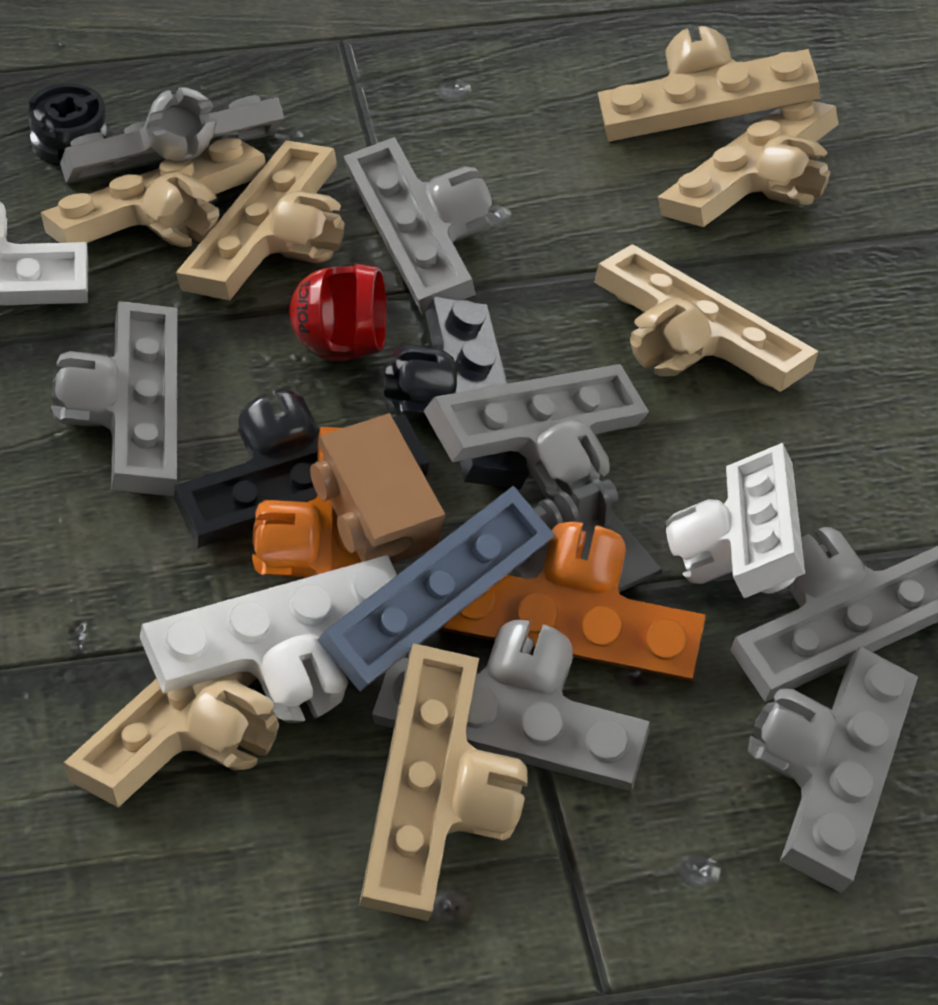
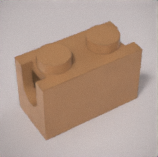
[310,413,445,564]

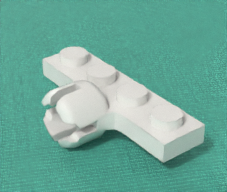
[0,202,88,305]
[666,443,805,598]
[140,555,397,723]

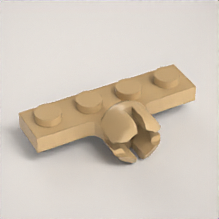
[598,26,821,142]
[658,100,839,227]
[41,138,266,248]
[176,140,345,300]
[594,244,818,392]
[359,643,528,921]
[63,672,279,808]

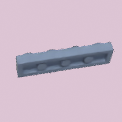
[317,486,555,692]

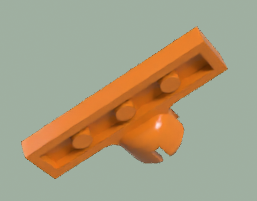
[252,427,362,578]
[439,522,706,682]

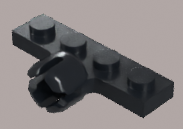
[384,296,530,489]
[174,389,430,549]

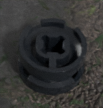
[27,83,108,166]

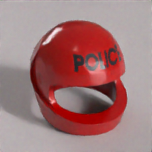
[289,263,387,361]

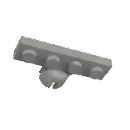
[60,87,284,184]
[344,137,495,315]
[51,301,177,496]
[424,364,649,501]
[730,527,938,702]
[372,620,650,792]
[748,646,918,893]

